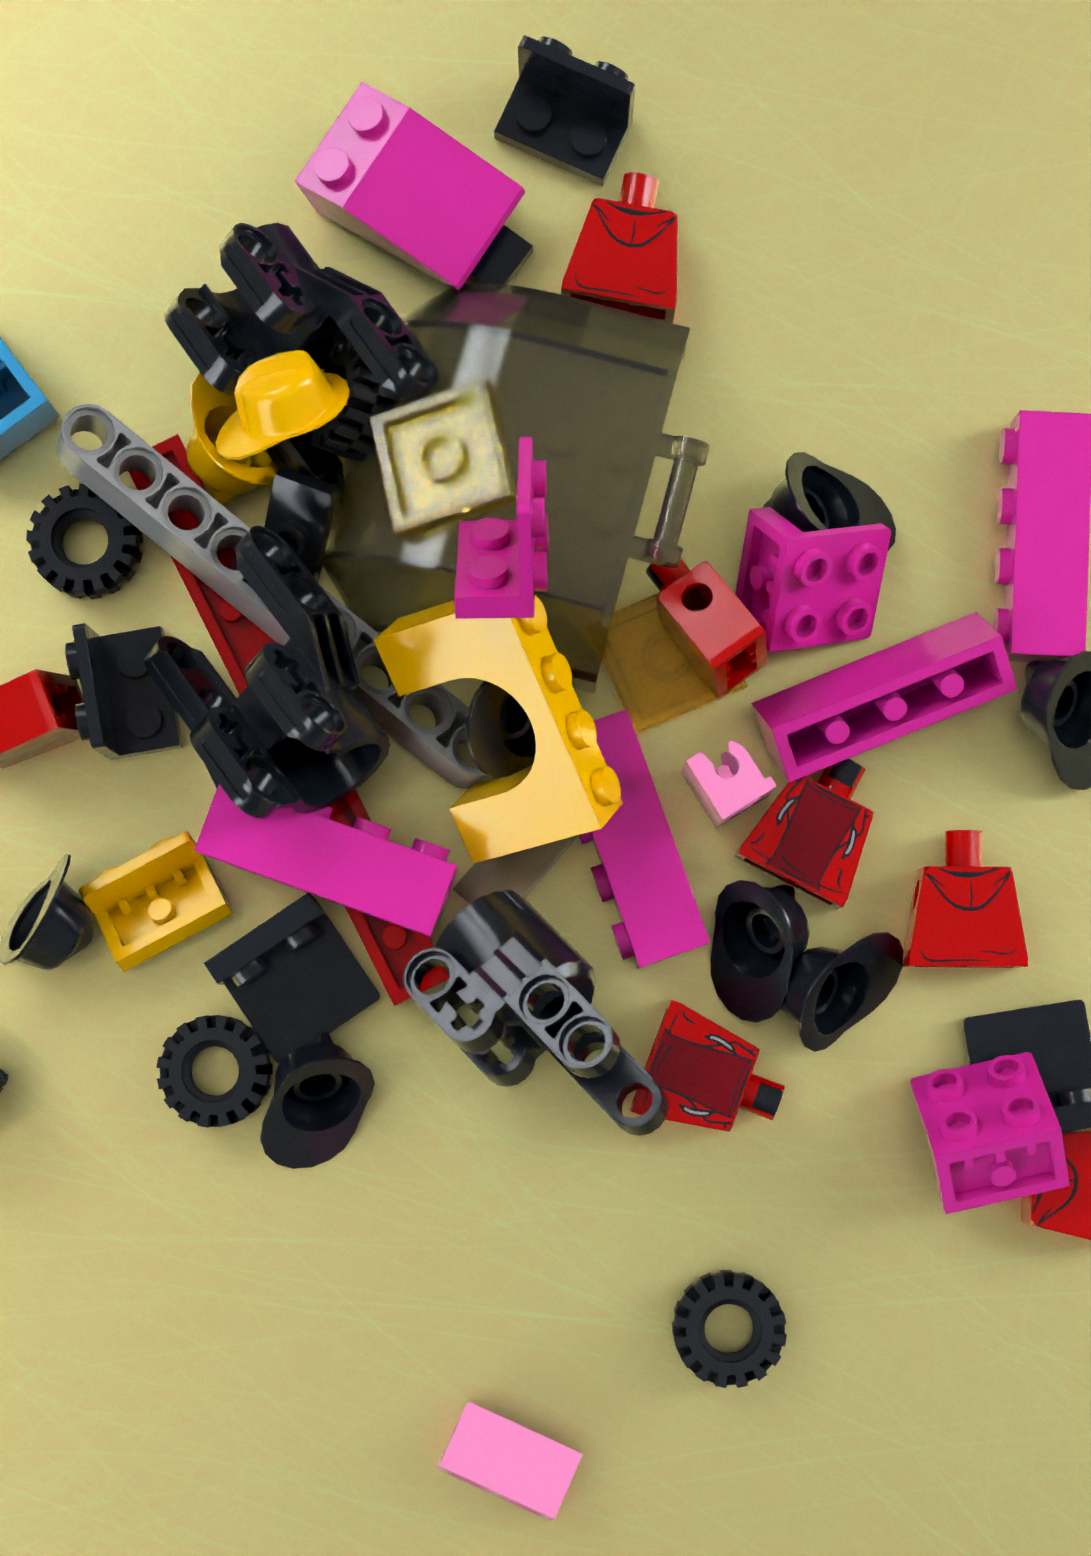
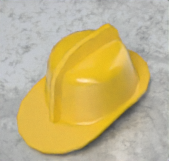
[215,350,350,460]
[186,373,279,504]

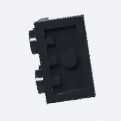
[494,35,635,187]
[65,623,183,760]
[204,893,380,1064]
[962,1000,1091,1132]

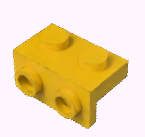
[79,832,233,972]

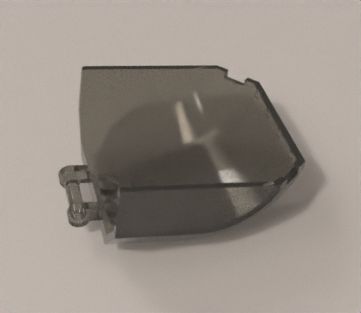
[323,283,710,693]

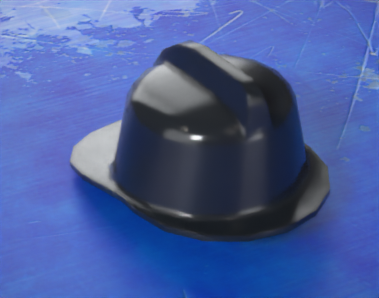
[763,452,896,551]
[1020,651,1091,790]
[465,681,536,778]
[0,854,94,970]
[711,880,810,1023]
[781,932,904,1052]
[260,1032,375,1169]

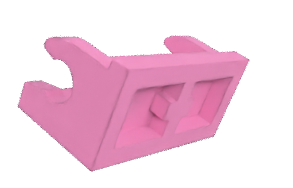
[681,741,777,828]
[437,1401,583,1521]

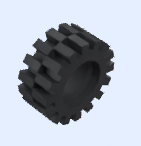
[305,341,401,462]
[26,483,143,600]
[156,1015,273,1128]
[672,1270,787,1388]

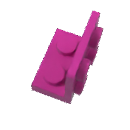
[454,437,549,619]
[735,507,891,652]
[910,1052,1070,1214]

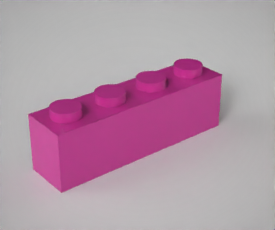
[993,410,1091,663]
[751,612,1017,782]
[578,709,710,969]
[194,784,459,938]

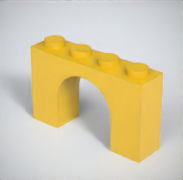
[373,595,623,863]

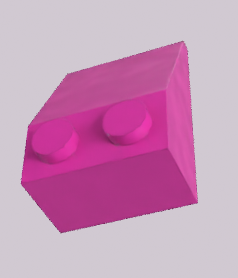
[294,82,525,292]

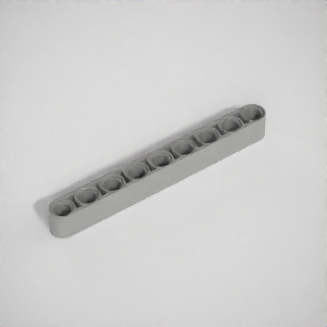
[57,404,488,789]

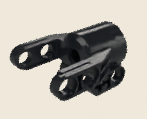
[164,223,440,493]
[144,525,391,819]
[403,890,669,1136]

